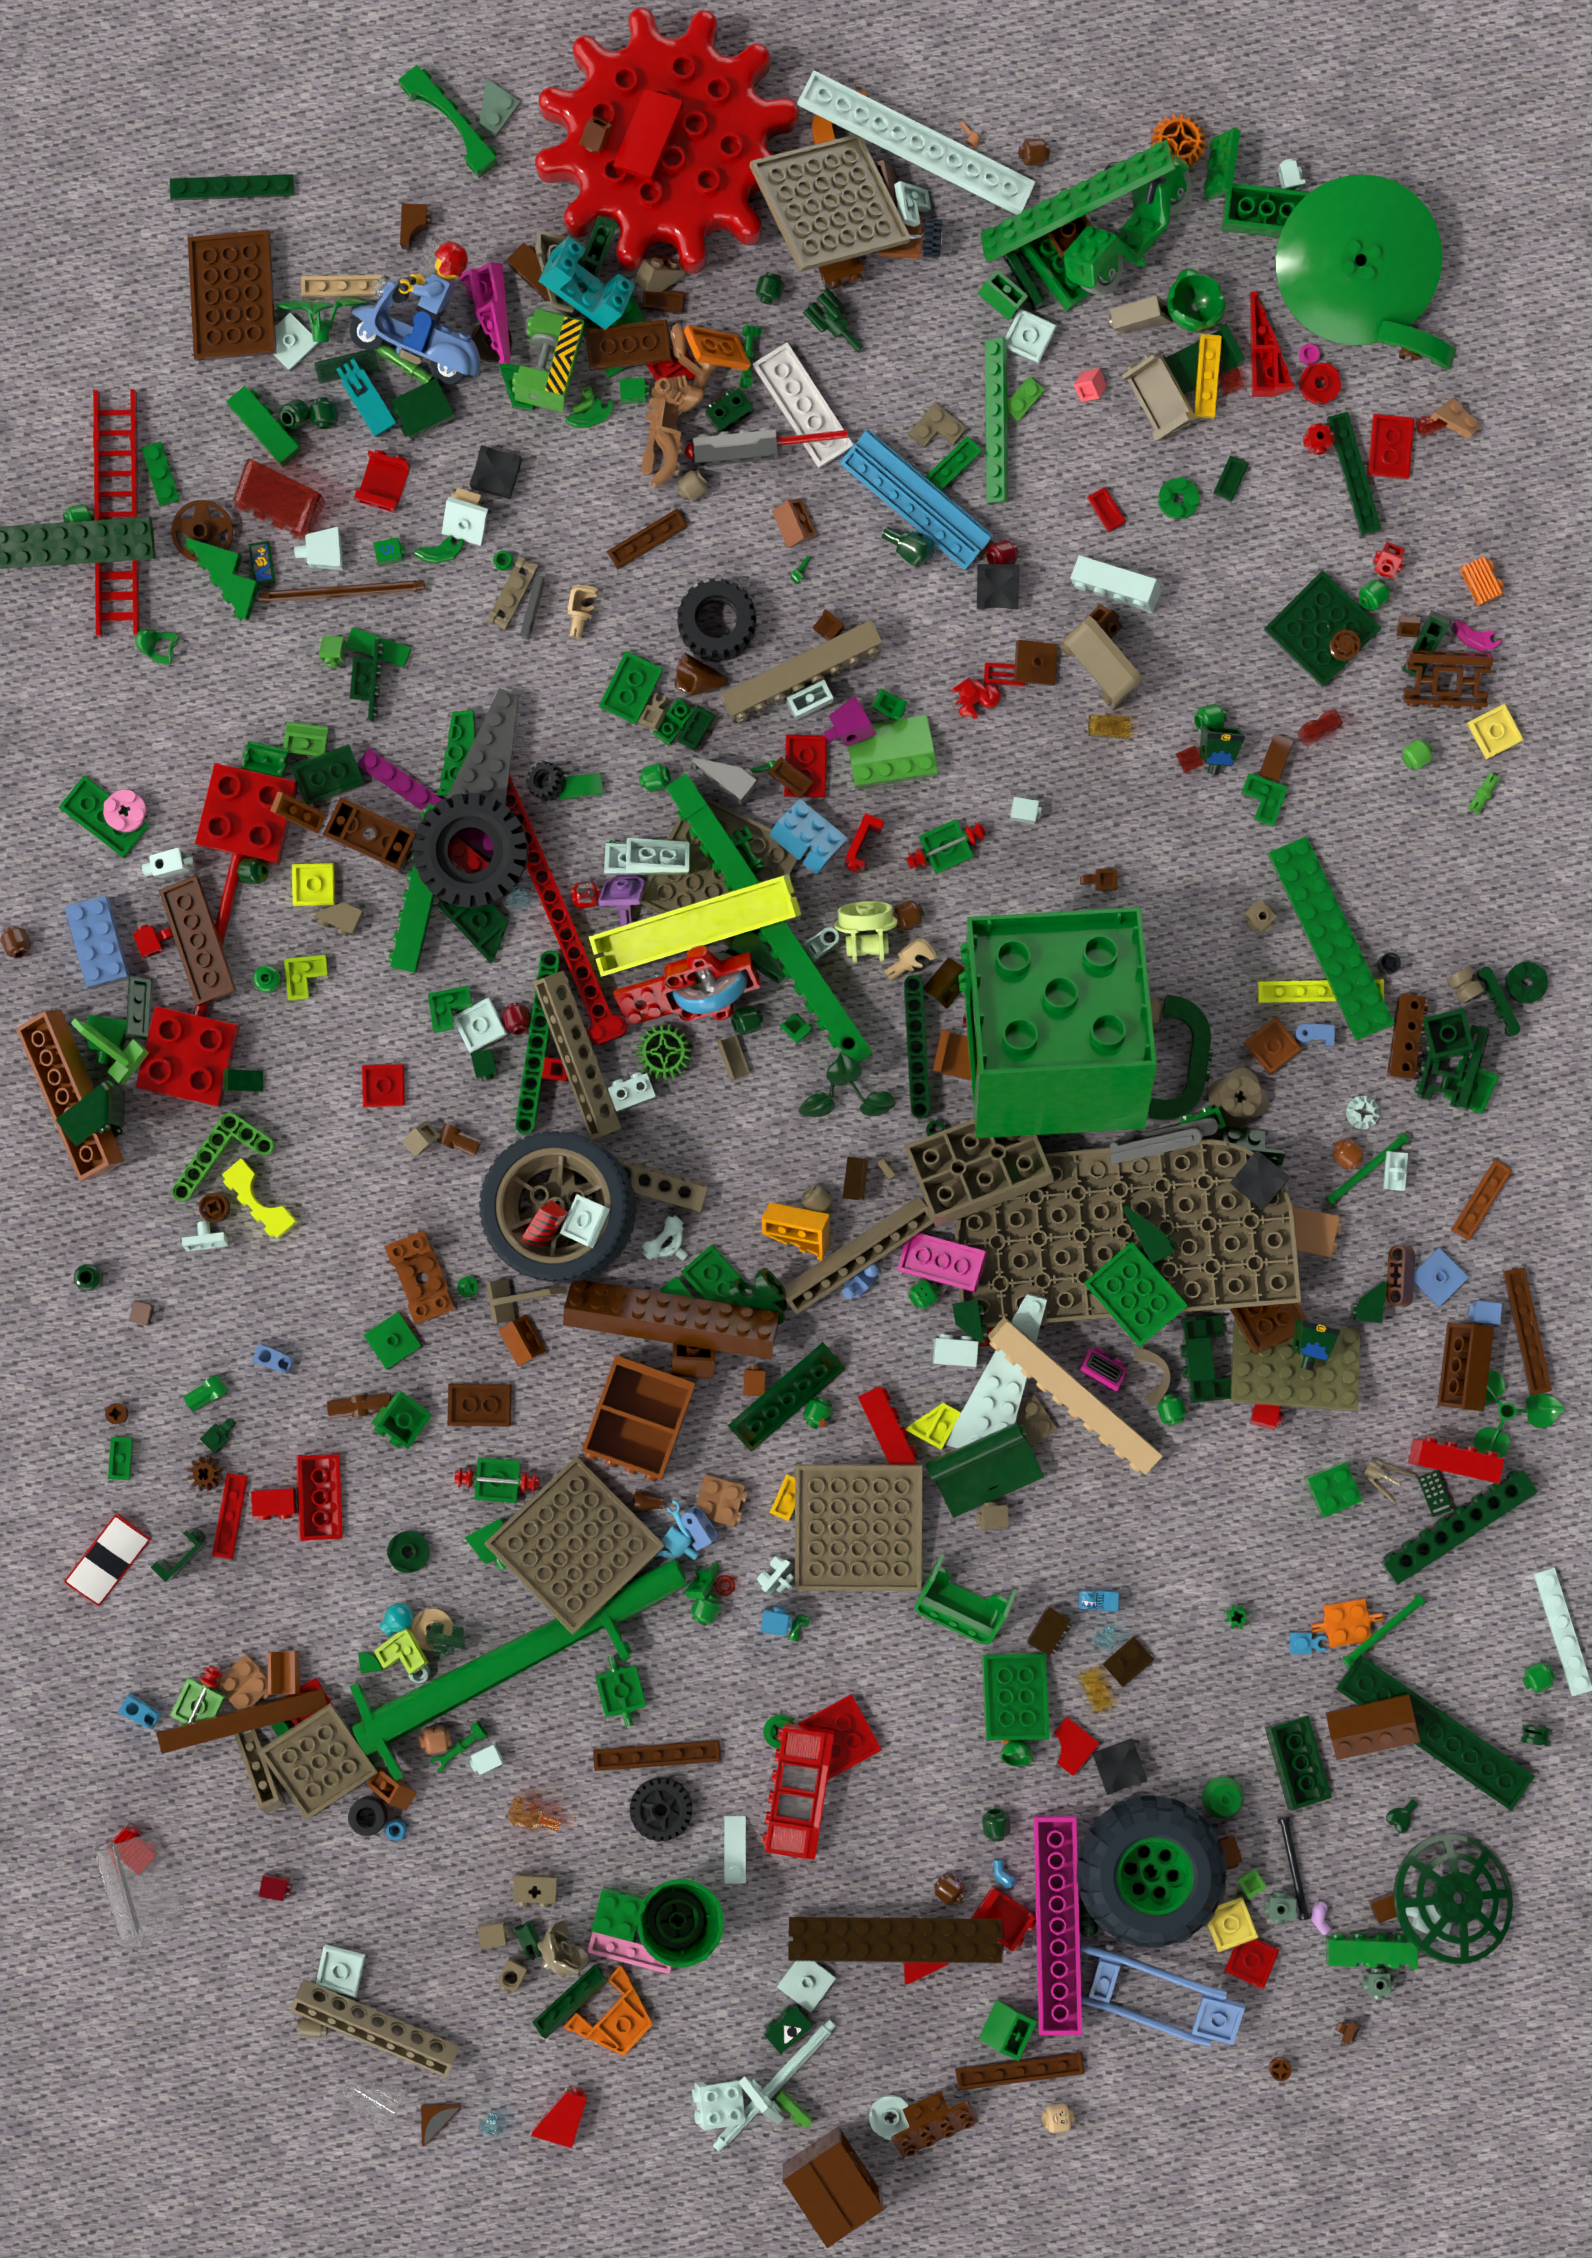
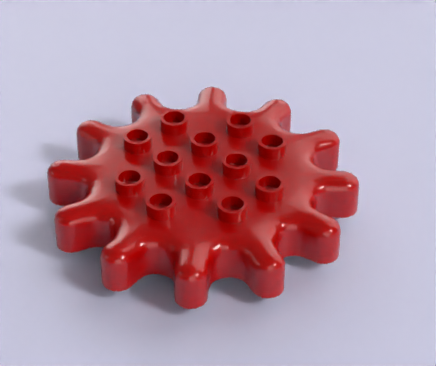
[535,7,799,274]

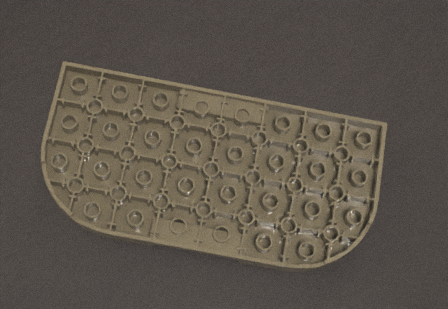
[955,1140,1301,1328]

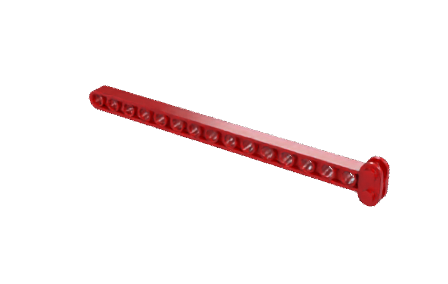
[506,776,627,1046]

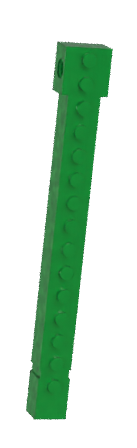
[665,773,873,1063]

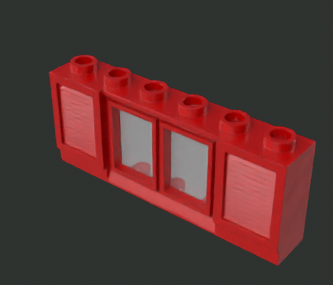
[762,1722,835,1860]

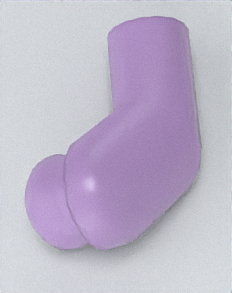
[1311,1902,1331,1935]

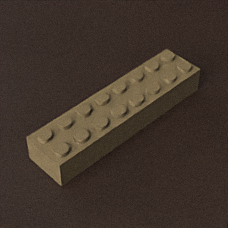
[721,620,882,724]

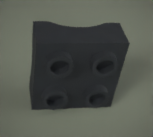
[469,445,522,499]
[976,564,1020,609]
[1230,1150,1290,1210]
[1092,1739,1147,1795]

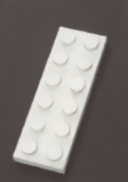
[752,342,853,469]

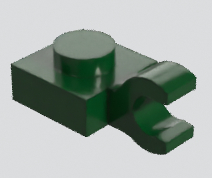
[200,1418,236,1454]

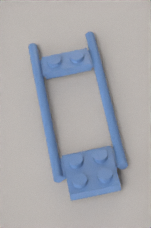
[1080,1944,1245,2047]

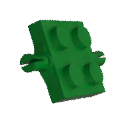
[595,1655,646,1728]

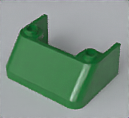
[914,1554,1017,1645]

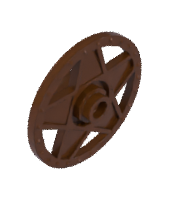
[171,500,233,562]

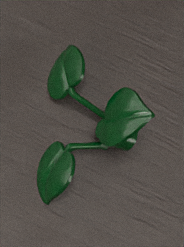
[798,1052,896,1117]

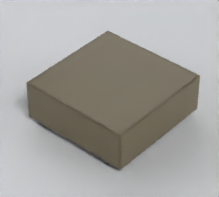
[877,1159,895,1180]

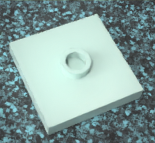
[1005,308,1057,364]
[273,313,319,371]
[441,497,488,546]
[453,997,508,1054]
[560,1194,610,1248]
[316,1944,366,1997]
[777,1962,836,2013]

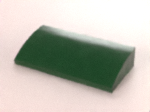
[1265,1715,1332,1810]

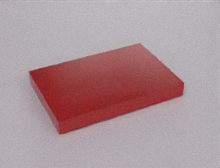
[1367,414,1414,480]
[784,734,827,798]

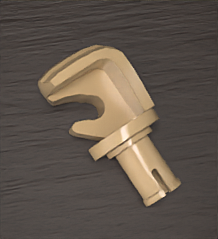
[884,938,937,982]

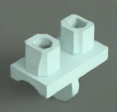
[1383,1151,1408,1191]
[757,1556,795,1596]

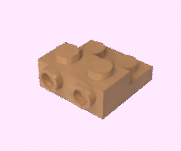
[696,1475,748,1527]
[217,1654,270,1710]

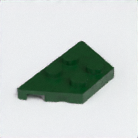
[437,902,509,964]

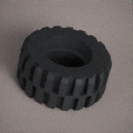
[677,578,757,662]

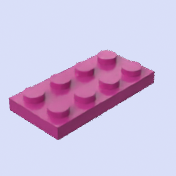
[897,1233,988,1293]

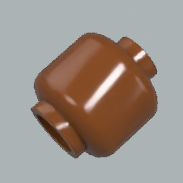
[1332,1139,1364,1170]

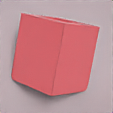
[1074,368,1107,402]

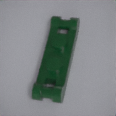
[1476,966,1520,1037]

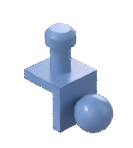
[842,1262,880,1299]

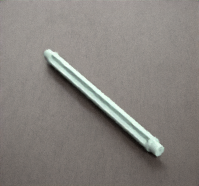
[713,2019,836,2152]

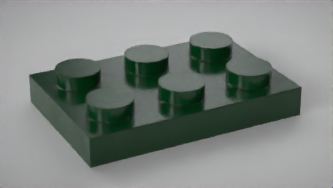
[291,744,365,805]

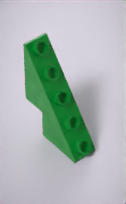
[184,538,260,621]

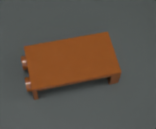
[932,1029,971,1080]

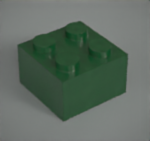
[1422,1008,1474,1062]

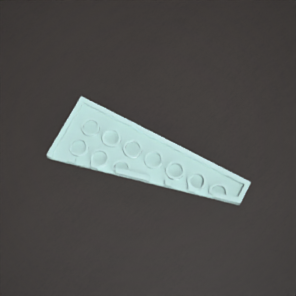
[945,1293,1047,1448]

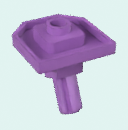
[598,875,646,926]

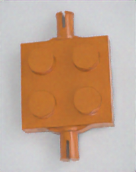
[1311,1598,1383,1648]

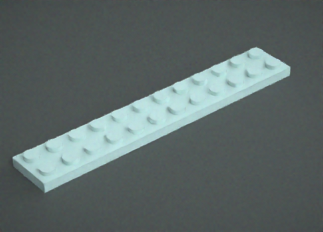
[797,70,1035,215]

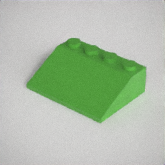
[848,715,938,789]

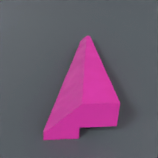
[459,262,511,364]

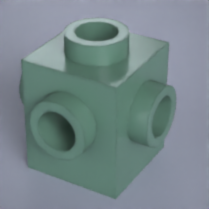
[1264,1892,1296,1924]
[1362,1967,1394,1999]

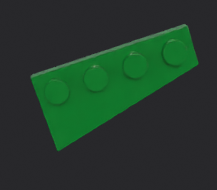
[437,710,476,797]

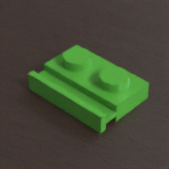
[283,722,329,757]

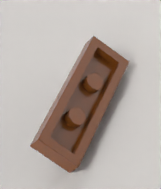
[270,792,326,834]

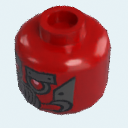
[571,881,601,909]

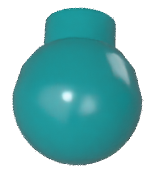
[380,1603,414,1636]

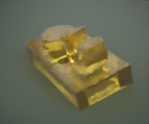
[1087,714,1130,739]

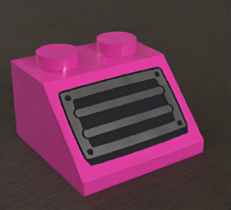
[1077,1347,1127,1391]

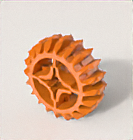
[1150,113,1206,168]

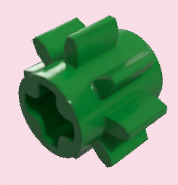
[1223,1604,1249,1629]

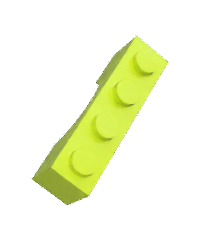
[222,1158,298,1239]

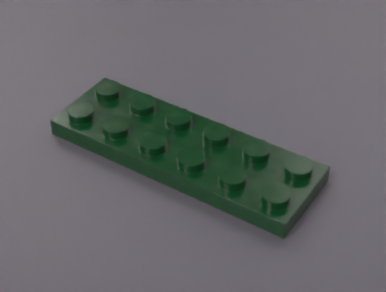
[727,1342,846,1452]

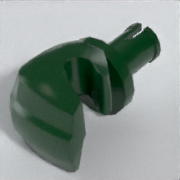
[881,527,934,567]

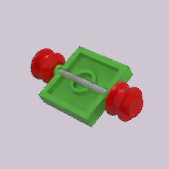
[170,1665,226,1724]

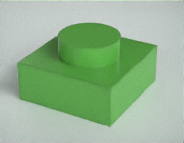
[1237,1869,1267,1899]

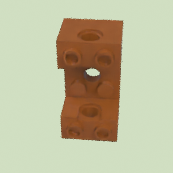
[384,1230,457,1325]

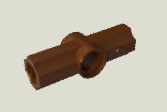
[327,1393,392,1419]

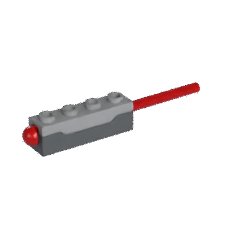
[685,427,848,467]

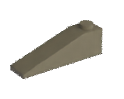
[235,1729,286,1814]

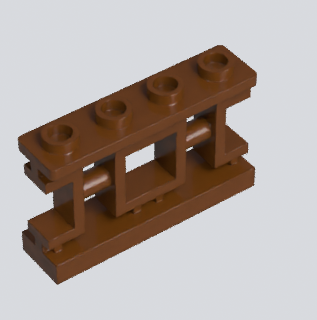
[1402,650,1493,710]

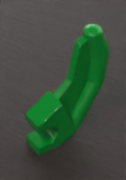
[565,398,613,428]
[414,535,464,564]

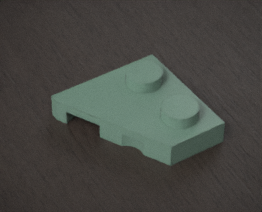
[479,80,520,137]

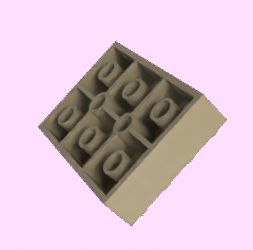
[904,1119,1054,1228]

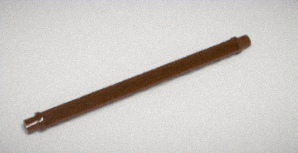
[259,580,425,603]

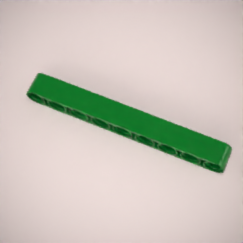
[515,950,560,1135]

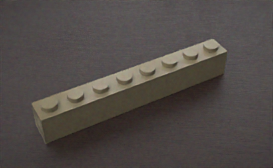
[784,1196,934,1315]

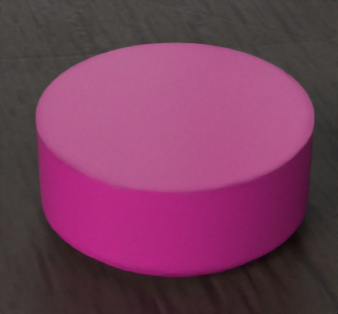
[1299,344,1320,365]

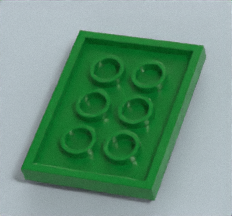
[1084,1242,1188,1348]
[982,1654,1050,1741]

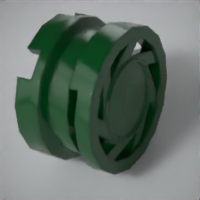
[1520,1724,1553,1746]

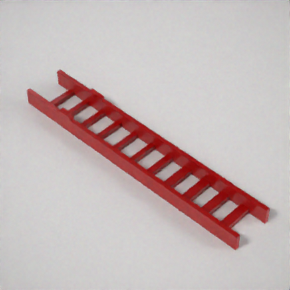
[93,389,140,638]

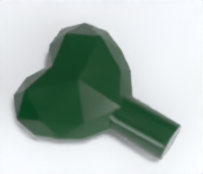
[1386,1799,1418,1834]

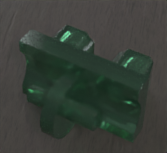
[426,1622,466,1659]

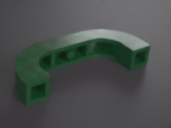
[1147,994,1213,1121]

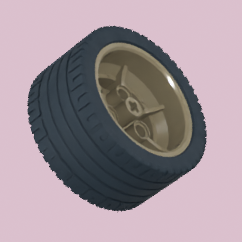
[479,1131,637,1283]

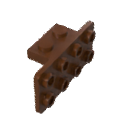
[891,2091,979,2157]

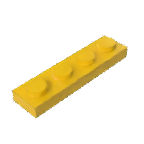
[1194,334,1222,419]

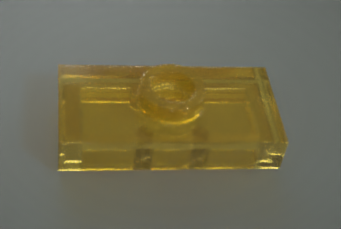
[1077,1666,1114,1714]

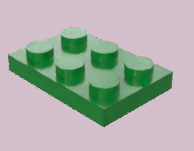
[1203,128,1241,200]
[598,651,663,725]

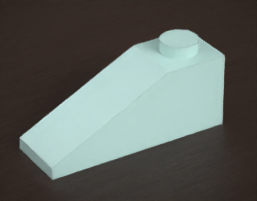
[724,1816,746,1884]

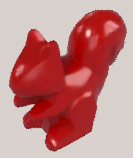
[951,678,1001,719]

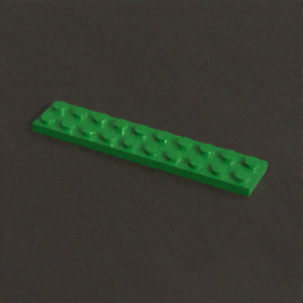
[980,140,1176,263]
[1268,836,1395,1042]

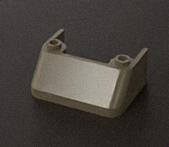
[1059,616,1143,711]

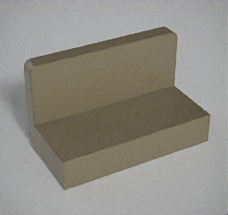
[716,1035,750,1081]

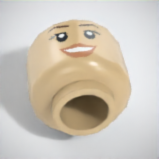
[1042,2103,1075,2134]

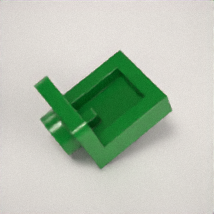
[870,688,907,720]

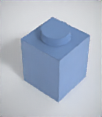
[1468,1301,1502,1325]

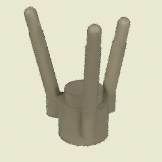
[1363,1459,1416,1503]

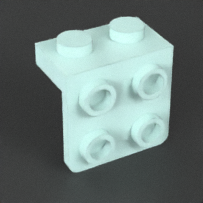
[692,2081,745,2130]

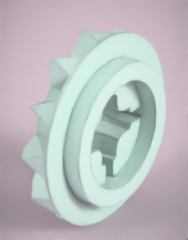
[1346,1096,1380,1129]

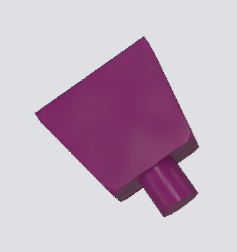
[823,696,877,746]

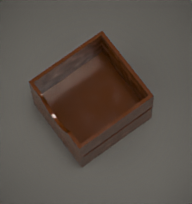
[782,2126,884,2248]

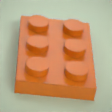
[684,325,751,371]

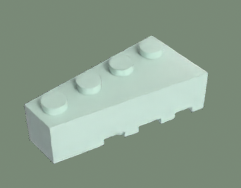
[1070,555,1161,614]

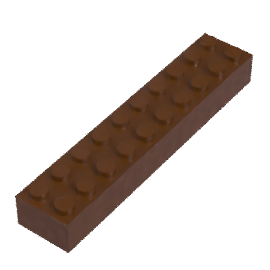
[563,1280,779,1360]

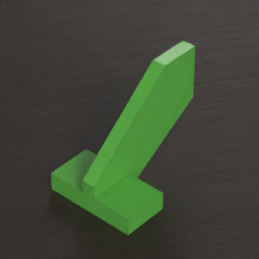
[71,1018,149,1086]

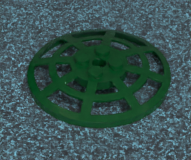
[1393,1834,1513,1964]

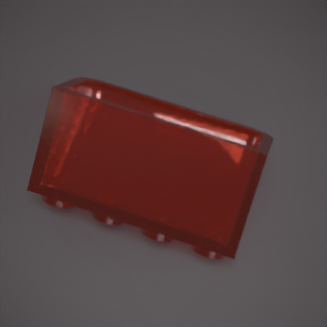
[232,458,326,539]

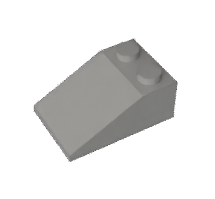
[692,758,757,806]

